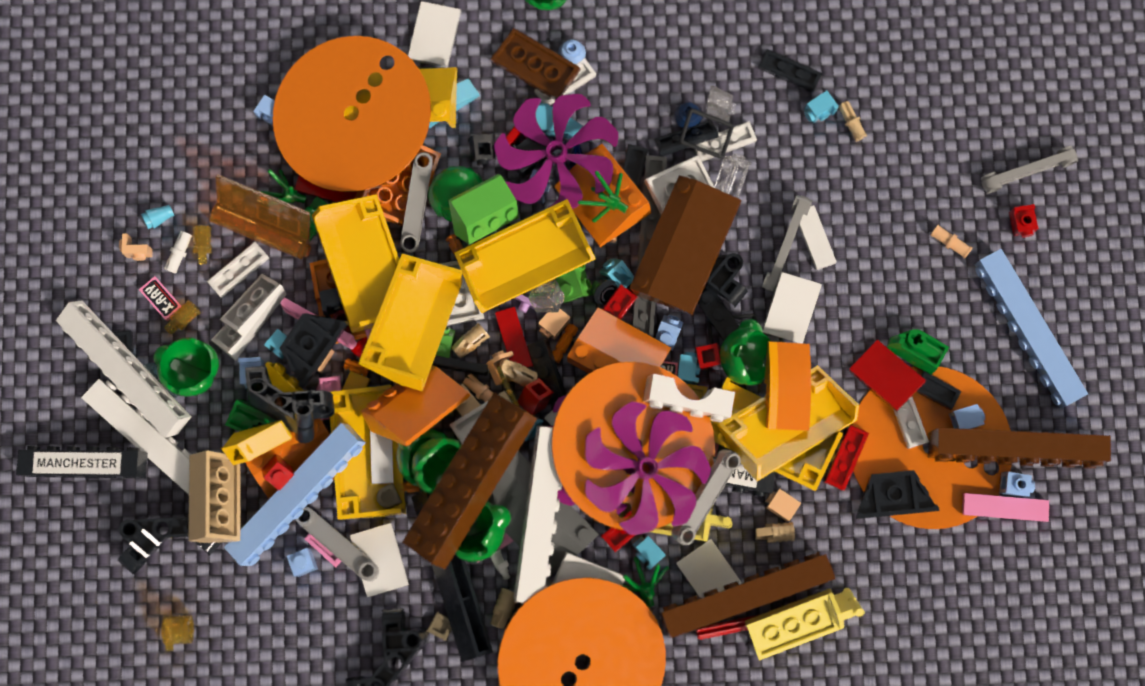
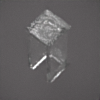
[715,153,752,198]

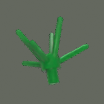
[256,169,306,223]
[578,171,629,223]
[622,556,669,607]

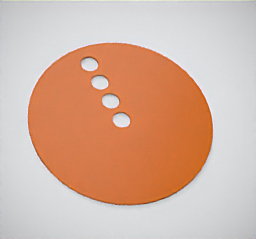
[273,36,431,192]
[552,362,715,530]
[851,367,1012,529]
[498,578,666,686]

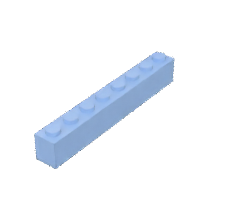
[975,249,1088,409]
[224,423,366,566]

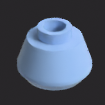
[558,40,586,64]

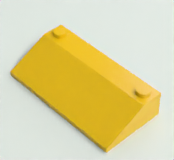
[344,67,457,128]
[312,194,399,333]
[454,199,596,313]
[359,253,463,391]
[718,365,859,481]
[709,377,843,491]
[330,385,406,520]

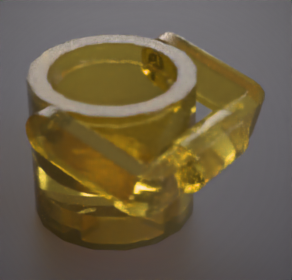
[162,613,194,651]

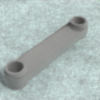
[980,146,1078,194]
[400,152,433,253]
[762,195,813,292]
[671,449,741,545]
[296,507,379,582]

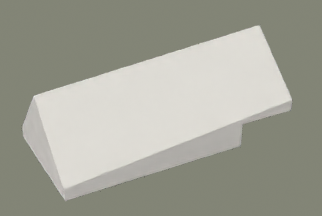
[211,274,286,361]

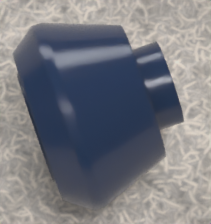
[674,102,702,128]

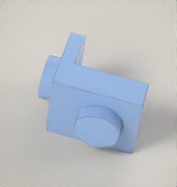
[655,315,683,351]

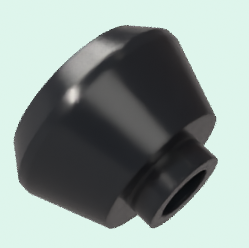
[591,278,618,305]

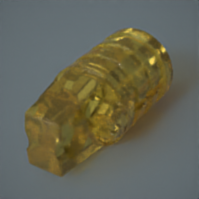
[192,226,212,264]
[164,299,201,334]

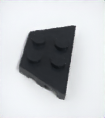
[280,313,349,389]
[856,470,939,519]

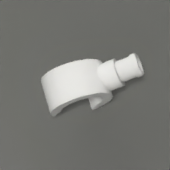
[491,549,510,580]

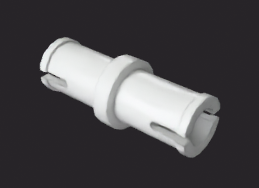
[163,231,193,274]

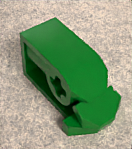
[887,329,949,375]
[225,399,276,432]

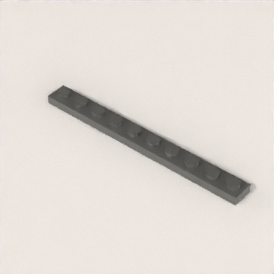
[633,155,667,337]

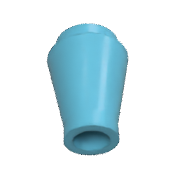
[141,204,174,229]

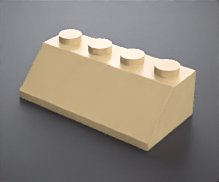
[189,451,240,543]

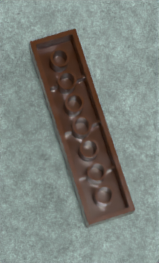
[402,392,537,569]
[928,428,1111,469]
[659,552,836,638]

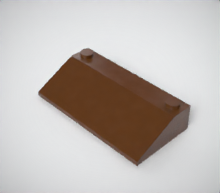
[629,175,741,315]

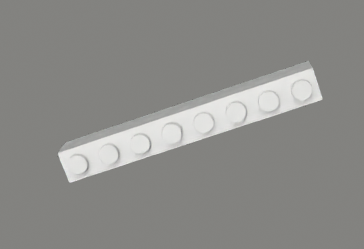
[56,301,191,438]
[81,379,192,494]
[514,426,562,603]

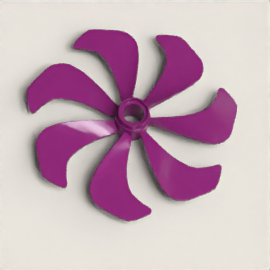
[494,94,619,209]
[585,402,711,535]

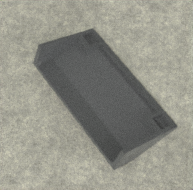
[487,451,599,577]

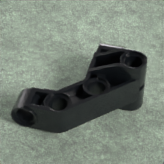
[706,253,748,308]
[245,366,335,443]
[117,517,222,575]
[346,608,430,686]

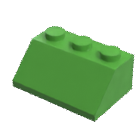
[448,174,519,245]

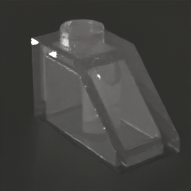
[705,86,736,121]
[528,279,565,312]

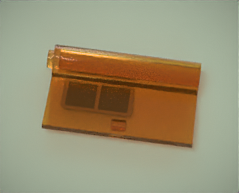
[210,174,311,260]

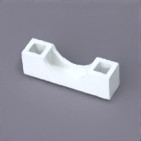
[643,374,735,422]

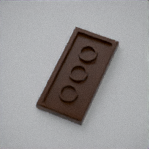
[491,28,581,100]

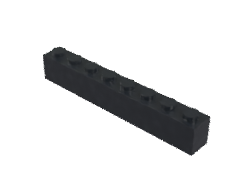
[411,491,493,662]

